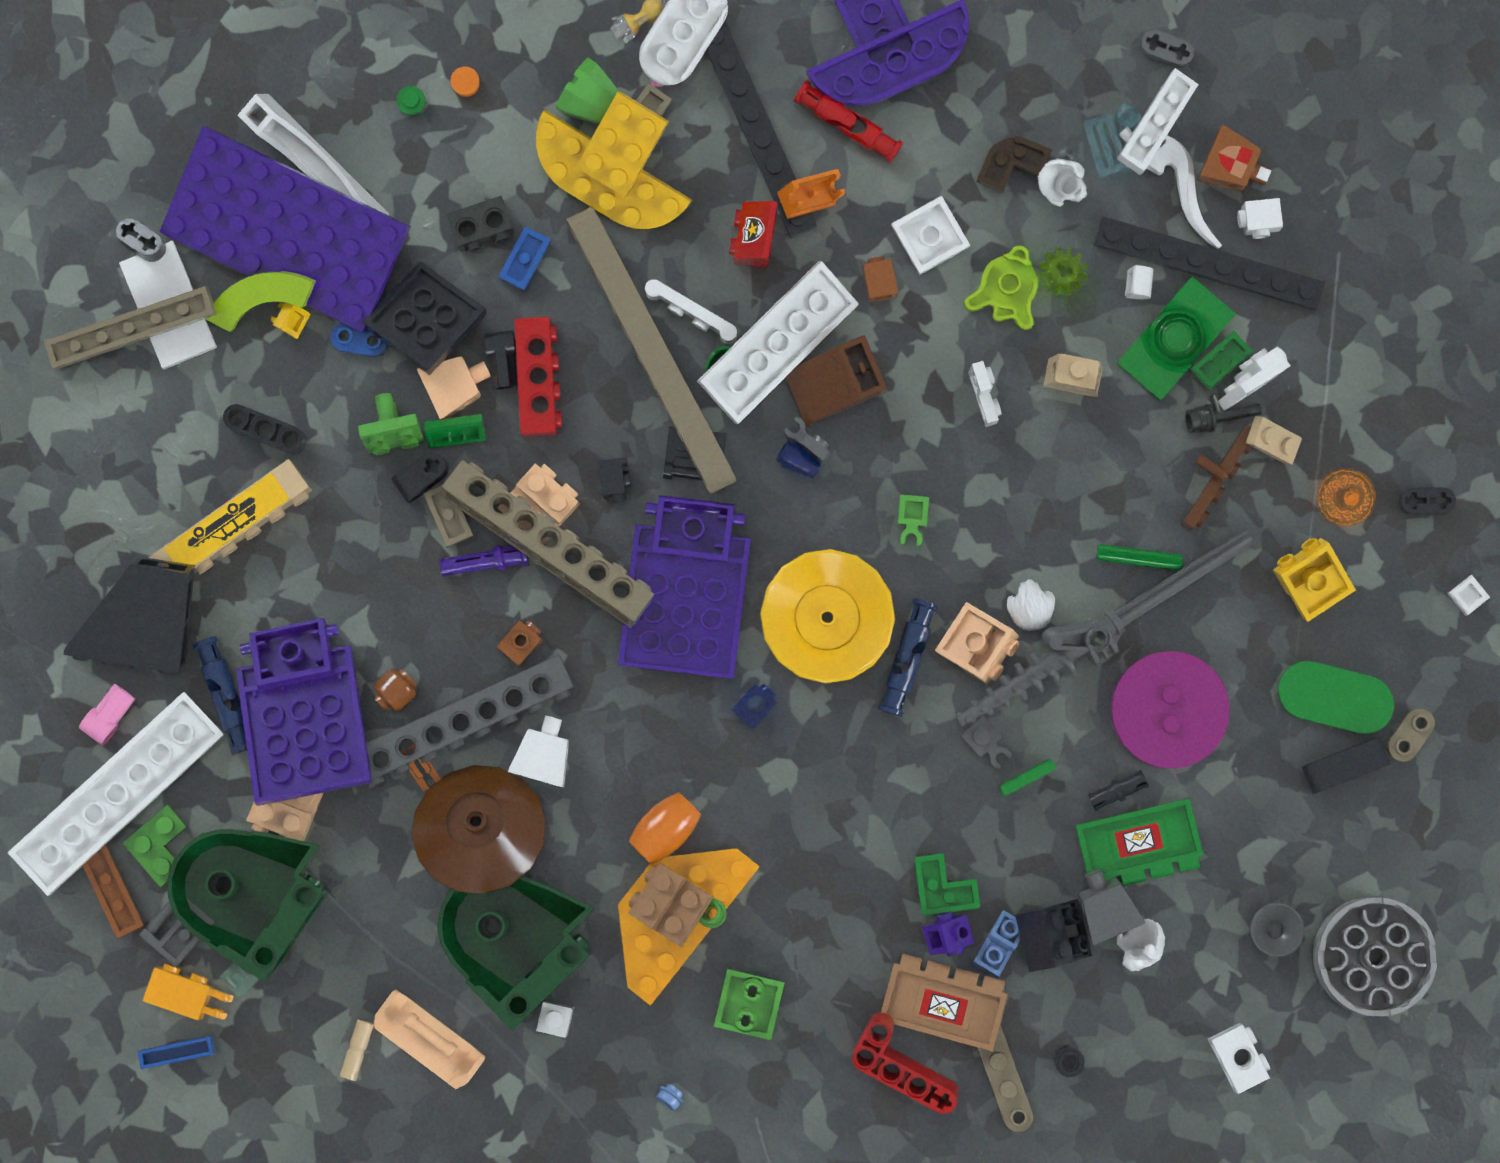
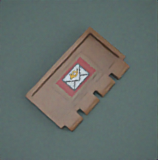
[881,953,1009,1052]

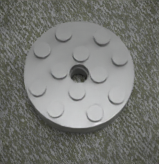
[1313,897,1437,1016]

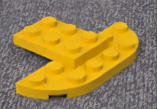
[536,91,693,229]

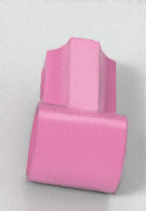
[79,684,136,746]

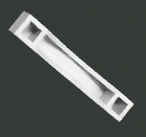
[238,94,389,215]

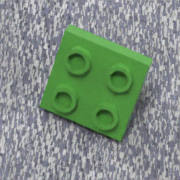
[358,393,425,455]
[714,968,785,1040]

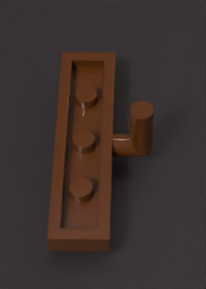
[1180,425,1253,531]

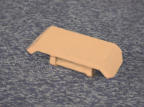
[374,990,485,1089]

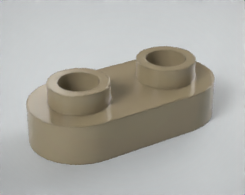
[1387,709,1435,762]

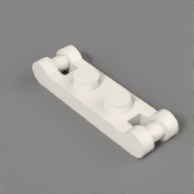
[645,279,737,345]

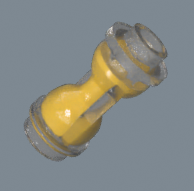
[610,0,669,44]

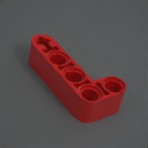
[852,1012,959,1114]

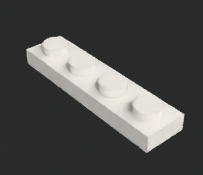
[1117,68,1199,175]

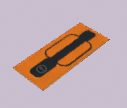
[402,743,441,791]

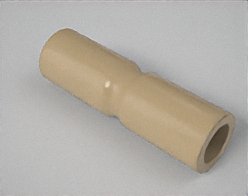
[339,1019,374,1081]

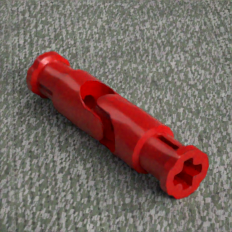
[793,80,904,164]

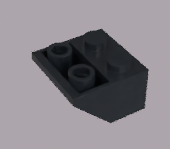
[1015,899,1092,972]

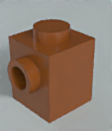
[862,256,898,303]
[497,620,543,667]

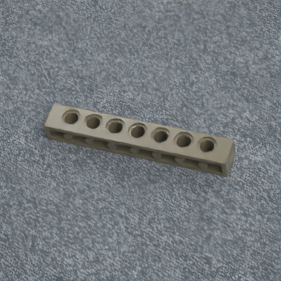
[441,460,654,629]

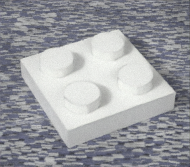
[891,196,970,276]

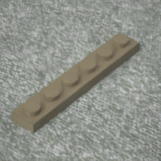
[44,286,217,370]

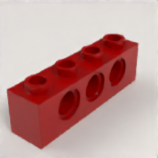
[514,317,562,438]

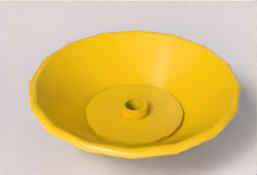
[760,549,895,683]

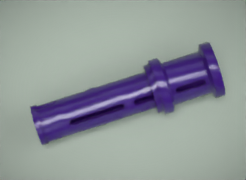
[439,545,530,577]

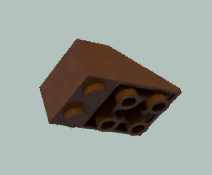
[785,335,887,426]

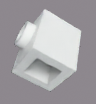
[1237,198,1283,239]

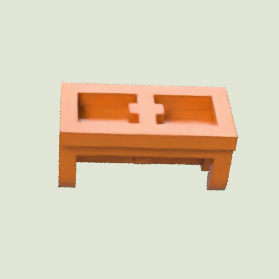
[777,169,845,219]

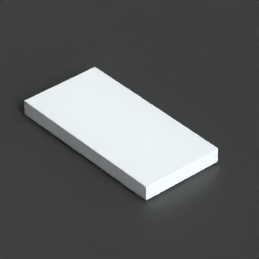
[119,240,217,370]

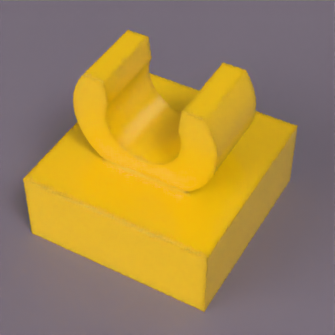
[271,302,311,339]

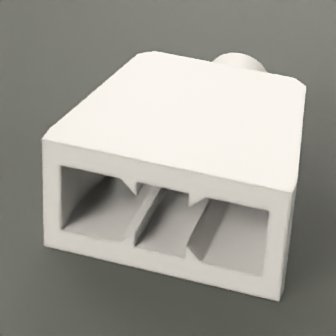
[508,715,569,788]

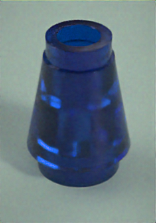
[776,441,821,479]

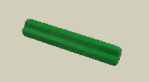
[1096,544,1183,571]

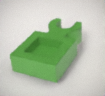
[897,495,929,547]

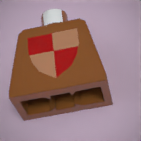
[1197,125,1272,191]

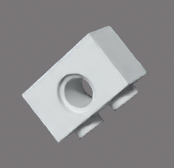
[1208,1023,1270,1094]

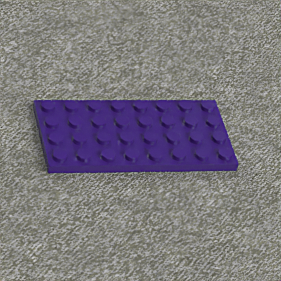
[159,126,411,332]

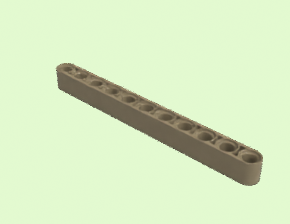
[566,206,737,494]

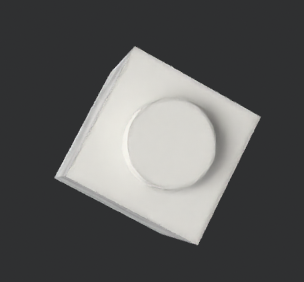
[536,1000,574,1038]

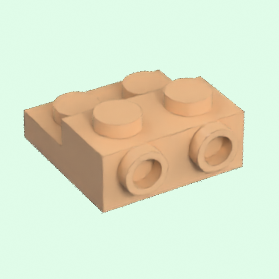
[497,463,580,545]
[935,602,1019,685]
[246,793,323,841]

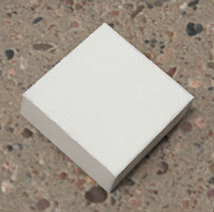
[1447,575,1490,616]

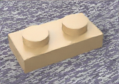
[1246,416,1302,465]

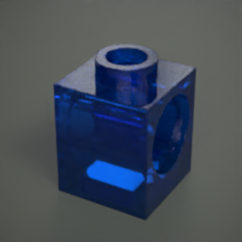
[732,683,777,730]

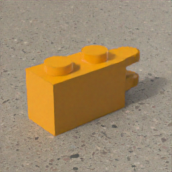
[142,963,234,1020]

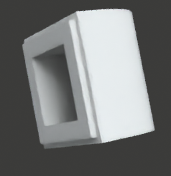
[1125,265,1154,300]

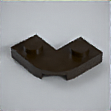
[976,136,1052,193]

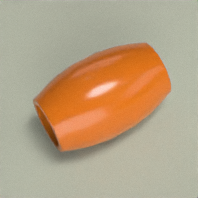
[628,792,701,865]

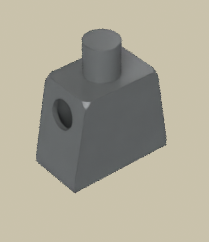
[1079,869,1145,945]

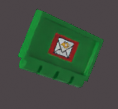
[1075,798,1203,886]

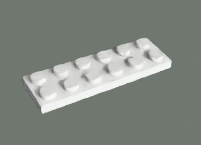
[697,261,859,424]

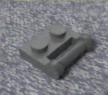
[138,897,214,967]

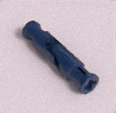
[878,598,938,717]
[192,636,247,755]

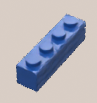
[137,1035,216,1069]

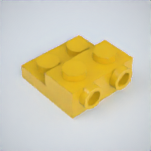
[1273,538,1356,622]

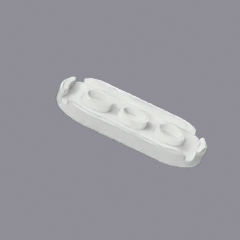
[639,0,728,85]

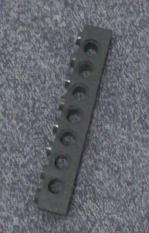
[361,655,575,788]

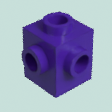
[922,912,974,957]

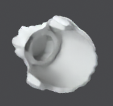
[1038,158,1087,207]
[1007,579,1055,631]
[1117,919,1165,971]

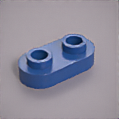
[330,323,389,357]

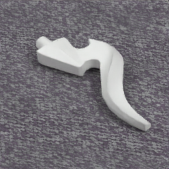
[1119,127,1222,250]

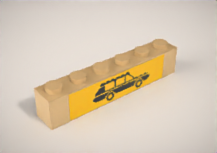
[148,459,312,574]

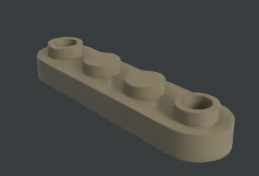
[977,1026,1033,1132]

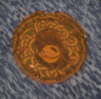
[1317,468,1376,527]

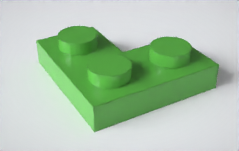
[123,805,188,888]

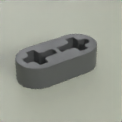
[1140,29,1194,68]

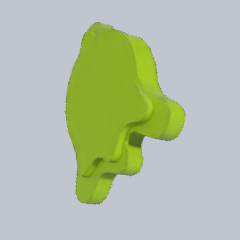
[964,246,1039,330]

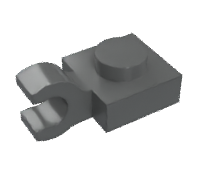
[784,417,830,464]

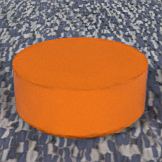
[450,66,480,97]

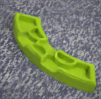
[206,271,316,332]

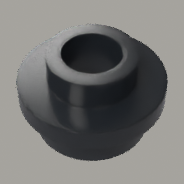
[1055,1047,1085,1077]

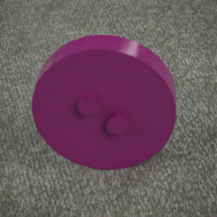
[1110,651,1230,769]

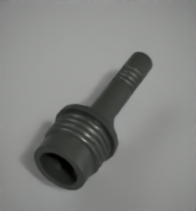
[1185,393,1262,433]

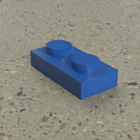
[498,226,551,292]

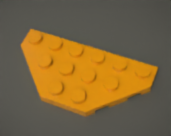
[618,848,760,1006]

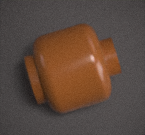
[374,668,417,711]

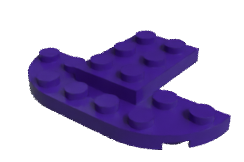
[806,0,969,106]

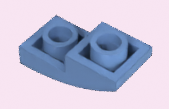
[971,910,1021,978]

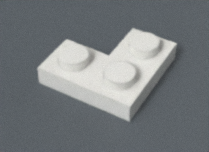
[968,361,1002,427]

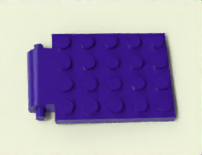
[618,495,751,679]
[236,618,372,806]

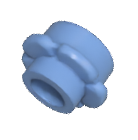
[656,1084,684,1111]

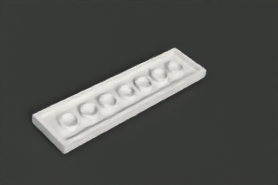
[8,692,224,896]

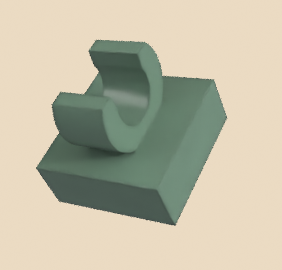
[219,963,259,998]

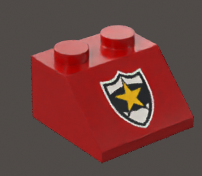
[729,201,777,269]

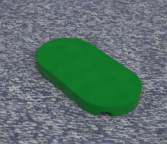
[1277,661,1394,734]

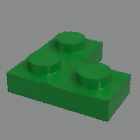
[914,853,980,916]

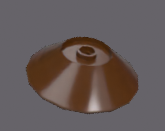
[412,765,546,894]

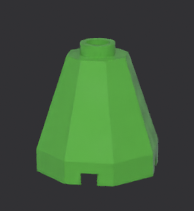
[556,57,619,125]

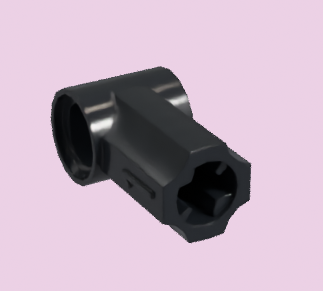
[484,330,518,390]

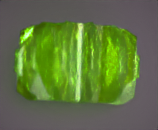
[1039,247,1088,296]

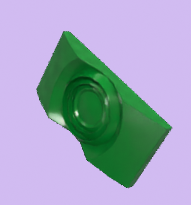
[1116,276,1236,401]

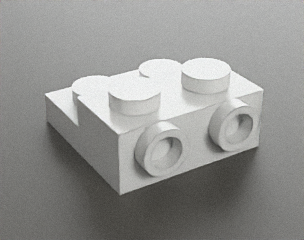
[1218,346,1290,411]

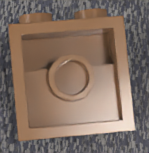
[628,863,714,947]

